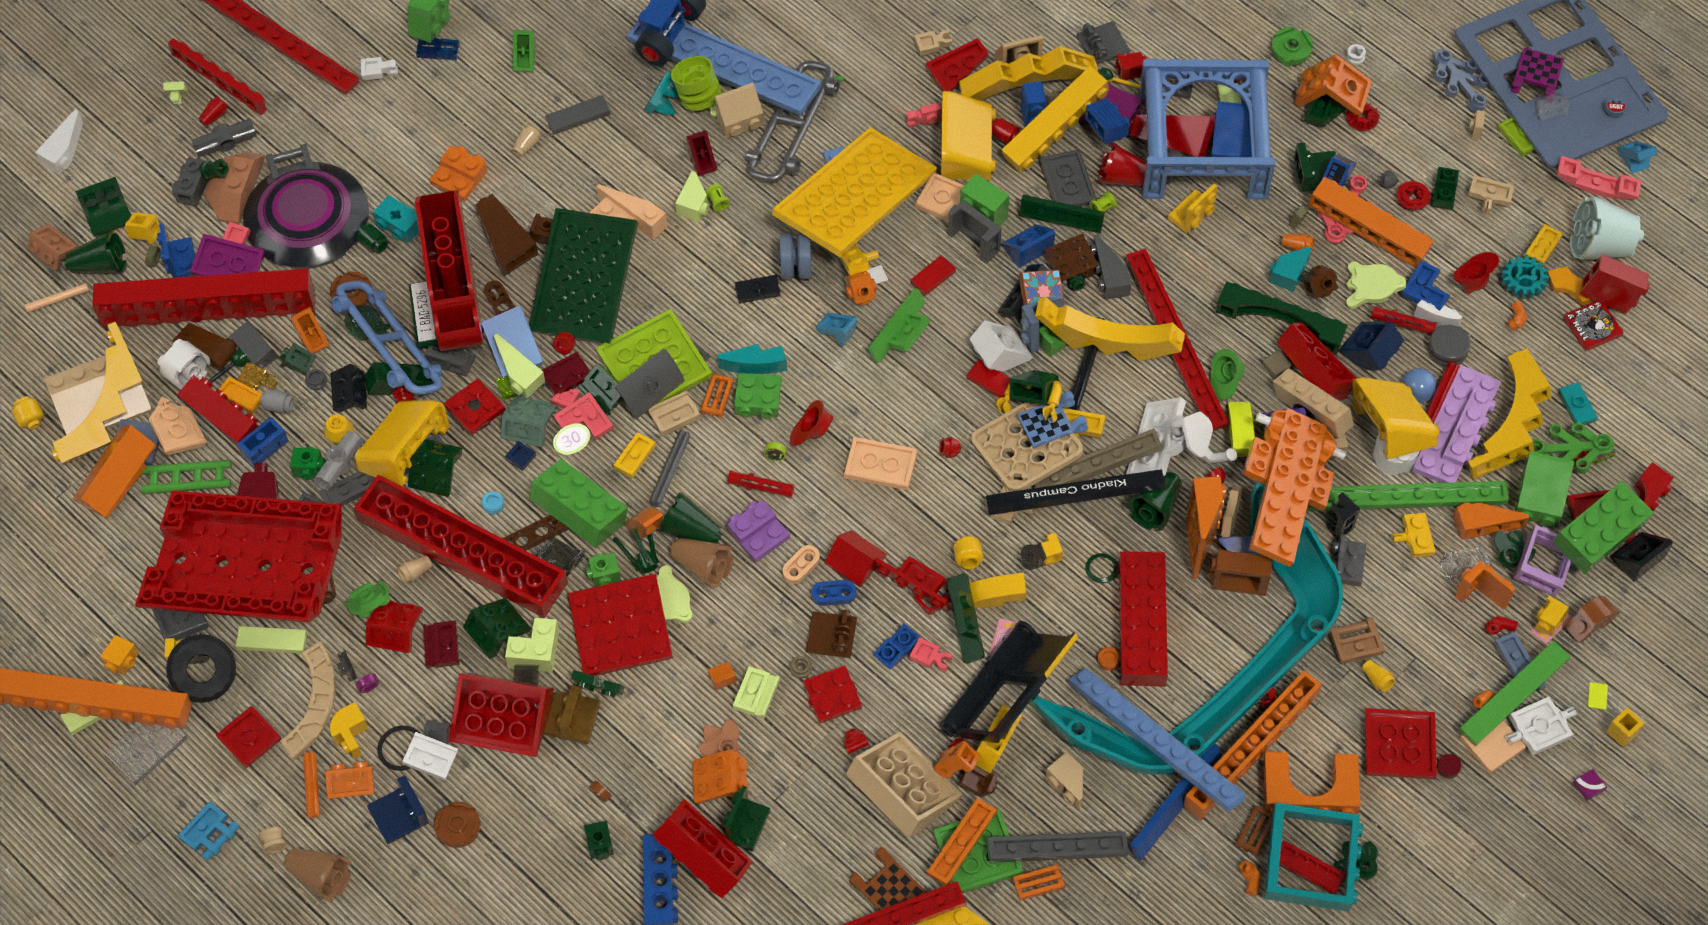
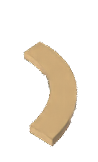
[280,641,336,761]

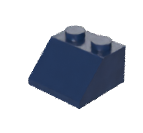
[1339,321,1405,370]

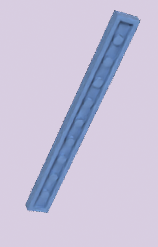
[1069,667,1245,812]

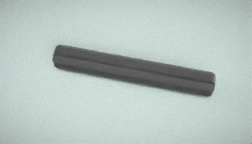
[649,430,690,507]

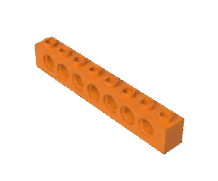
[1183,670,1322,820]

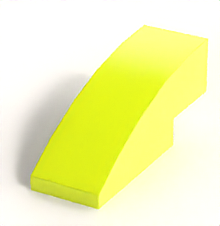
[1228,402,1255,457]

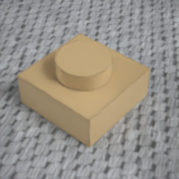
[1469,110,1485,140]

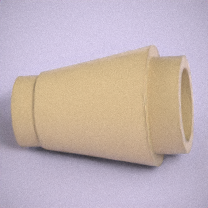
[512,125,541,157]
[397,555,432,583]

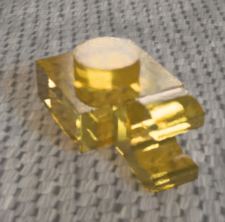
[237,362,278,391]

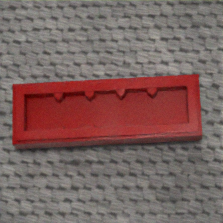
[1279,840,1346,895]

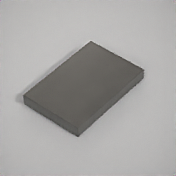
[1039,149,1097,207]

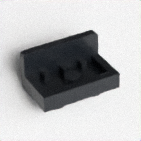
[330,364,367,413]

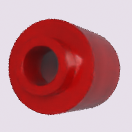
[992,118,1020,144]

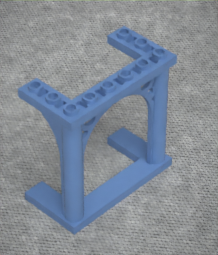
[1139,59,1275,200]

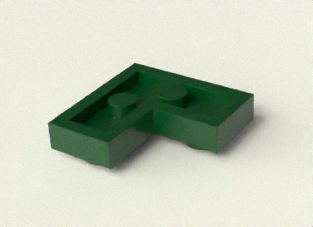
[571,670,625,698]

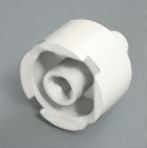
[157,339,210,390]
[1372,434,1419,475]

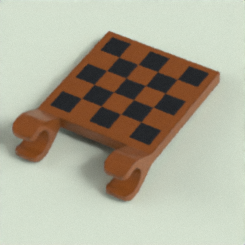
[849,847,927,911]

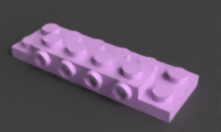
[1412,365,1501,483]

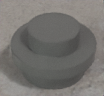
[305,369,327,390]

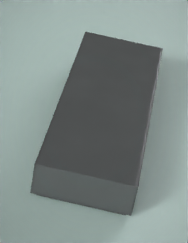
[545,95,611,135]

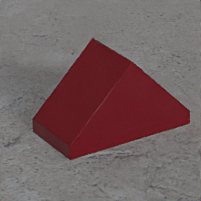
[686,130,718,176]

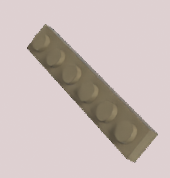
[1034,428,1163,488]

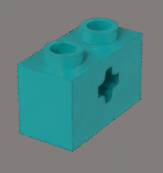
[373,195,419,243]

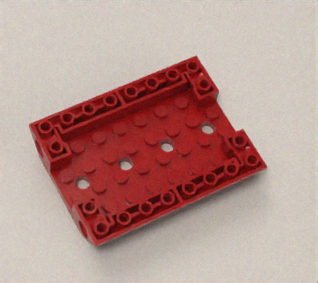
[135,490,342,623]

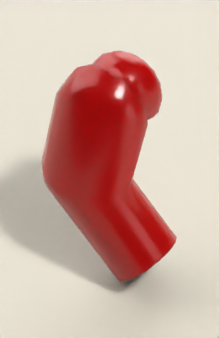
[1485,616,1518,635]

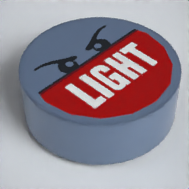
[1604,96,1627,117]

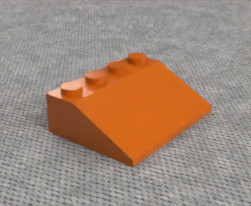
[1186,477,1226,579]

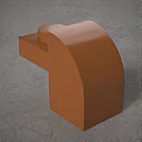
[1565,596,1620,643]

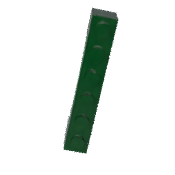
[1216,281,1348,356]

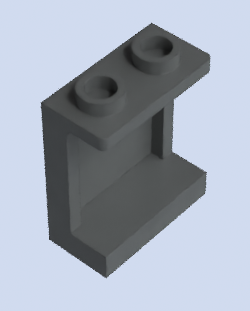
[948,200,1002,264]

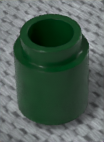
[357,224,389,254]

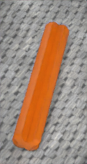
[303,752,320,818]

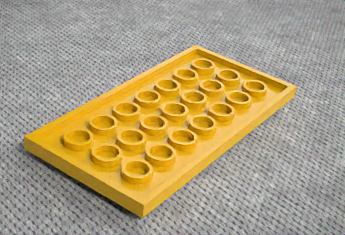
[772,127,937,257]

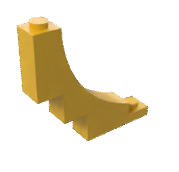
[959,46,1099,101]
[1035,297,1185,361]
[51,321,143,465]
[1468,348,1552,479]

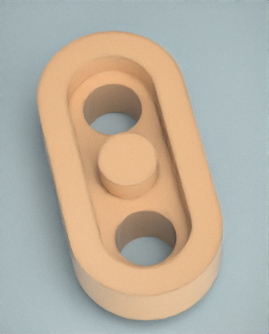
[783,545,820,584]

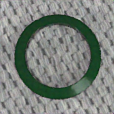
[1085,553,1118,583]

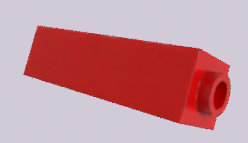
[1130,115,1217,157]

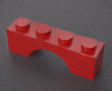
[1619,462,1674,548]

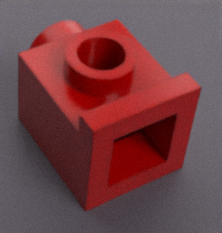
[1115,51,1147,81]

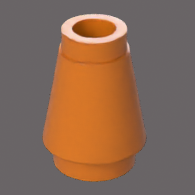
[1282,234,1315,253]

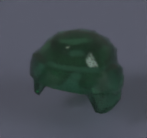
[344,304,390,341]

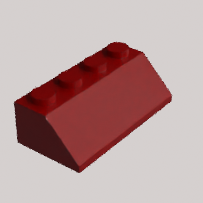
[653,799,753,899]

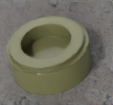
[145,245,160,267]

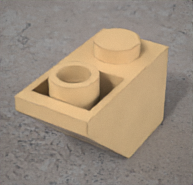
[1046,752,1083,809]

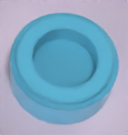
[482,491,504,515]

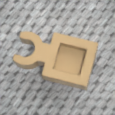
[914,30,952,56]

